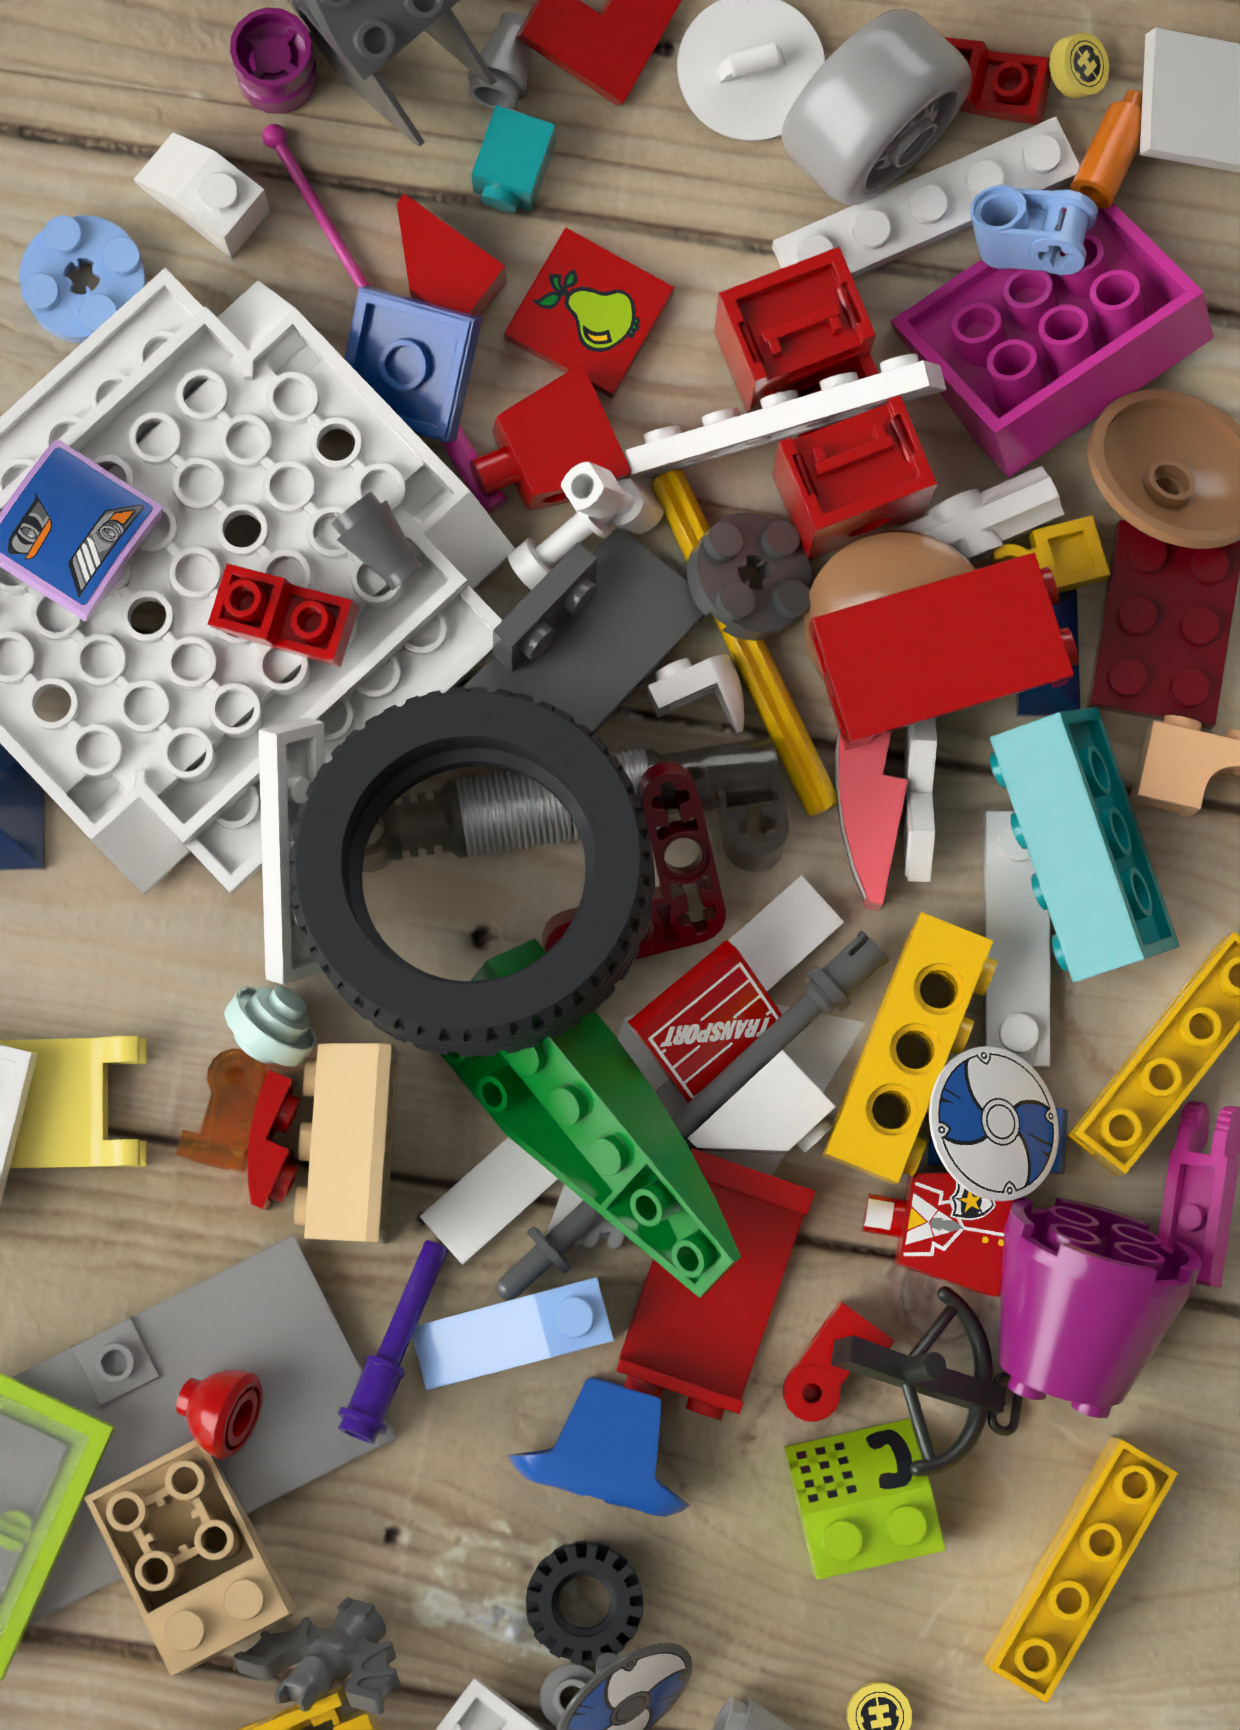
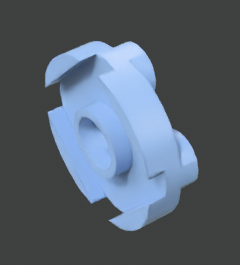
[19,215,148,343]

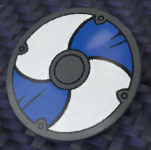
[557,1643,692,1730]

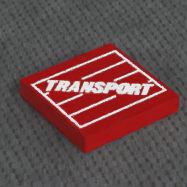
[627,940,782,1103]

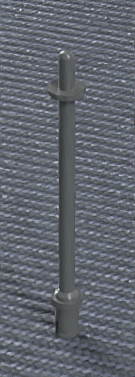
[496,930,889,1300]

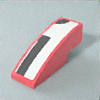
[835,728,908,911]

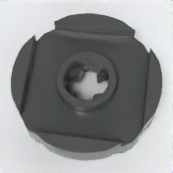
[687,513,813,641]

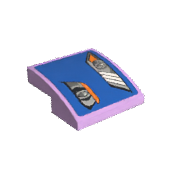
[0,438,163,622]

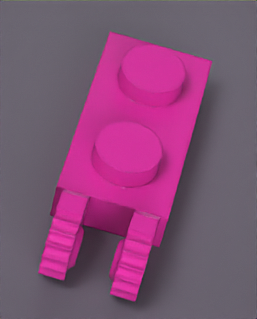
[1158,1101,1240,1288]

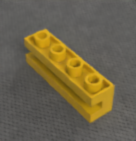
[1067,932,1240,1177]
[982,1436,1178,1703]

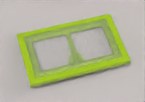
[0,1372,116,1681]

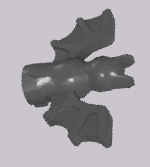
[233,1597,401,1715]

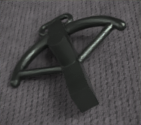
[830,1286,1023,1477]

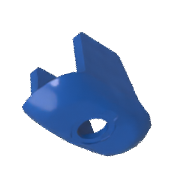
[508,1377,691,1517]

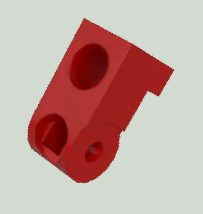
[782,1301,895,1422]

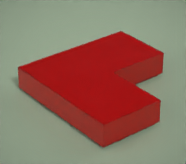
[515,0,682,106]

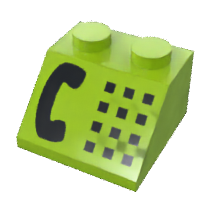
[784,1418,946,1580]

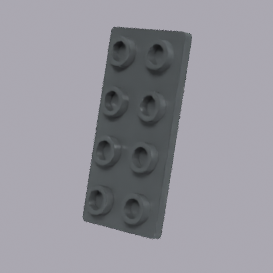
[464,528,705,734]

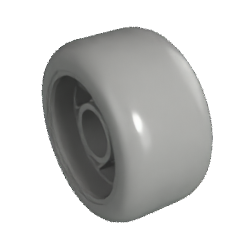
[782,9,972,205]

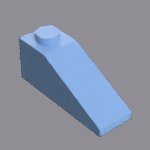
[412,1277,614,1390]

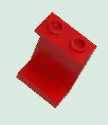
[808,552,1079,751]
[615,1148,816,1421]

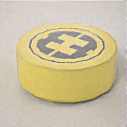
[1049,33,1109,99]
[846,1681,912,1730]

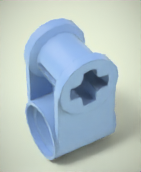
[970,185,1098,275]

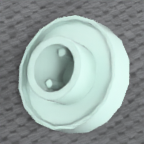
[224,986,317,1067]

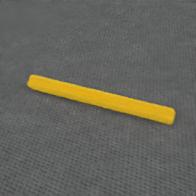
[652,469,838,816]

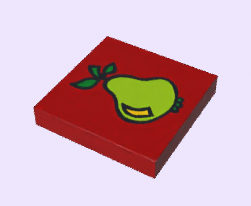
[504,227,674,399]

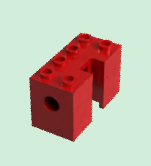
[714,246,937,561]

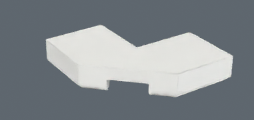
[902,718,937,882]

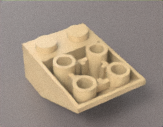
[84,1439,298,1676]

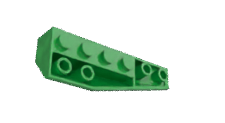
[440,938,741,1298]

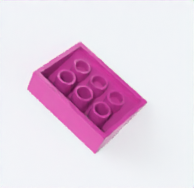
[891,203,1213,478]

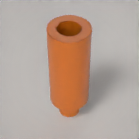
[1070,90,1143,209]

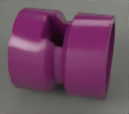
[230,7,318,114]

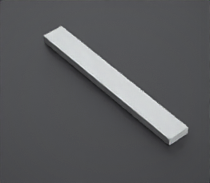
[420,875,844,1265]

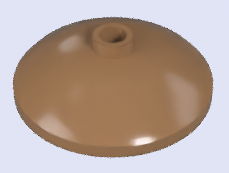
[1088,389,1240,549]
[804,530,976,681]

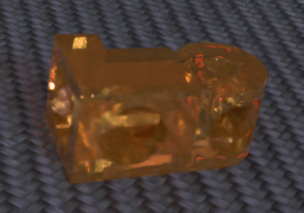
[176,1048,266,1175]

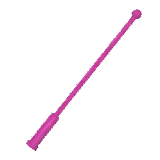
[262,124,508,514]

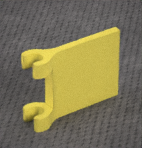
[0,1036,148,1169]

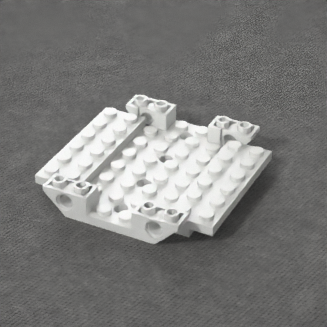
[0,268,515,895]

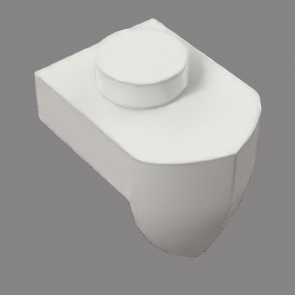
[647,654,744,734]

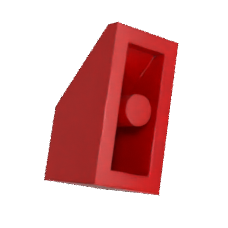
[396,193,507,317]

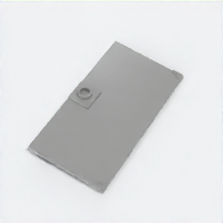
[0,1235,396,1625]

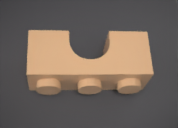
[1130,715,1240,817]

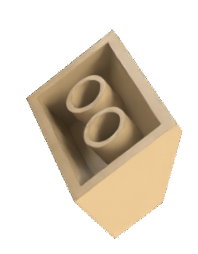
[294,1043,399,1244]

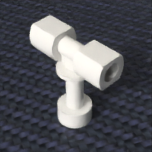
[508,462,665,590]

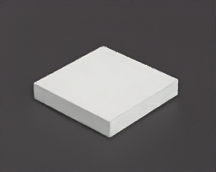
[1140,28,1240,173]

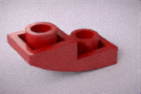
[944,37,1052,125]
[207,563,360,667]
[247,1070,301,1211]

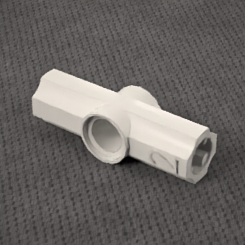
[895,466,1064,565]

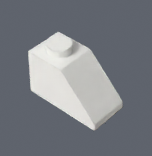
[134,132,271,259]
[686,1050,836,1154]

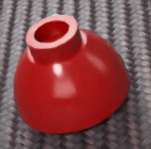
[176,1369,263,1460]

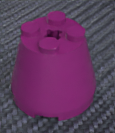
[999,1197,1202,1418]

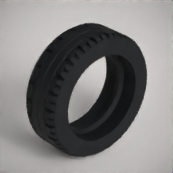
[289,687,655,1057]

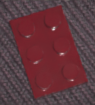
[1087,520,1240,729]

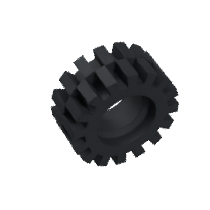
[525,1541,643,1664]

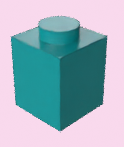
[471,105,556,213]

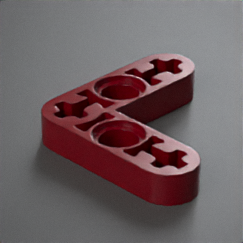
[542,762,726,960]

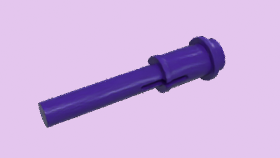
[338,1240,448,1444]

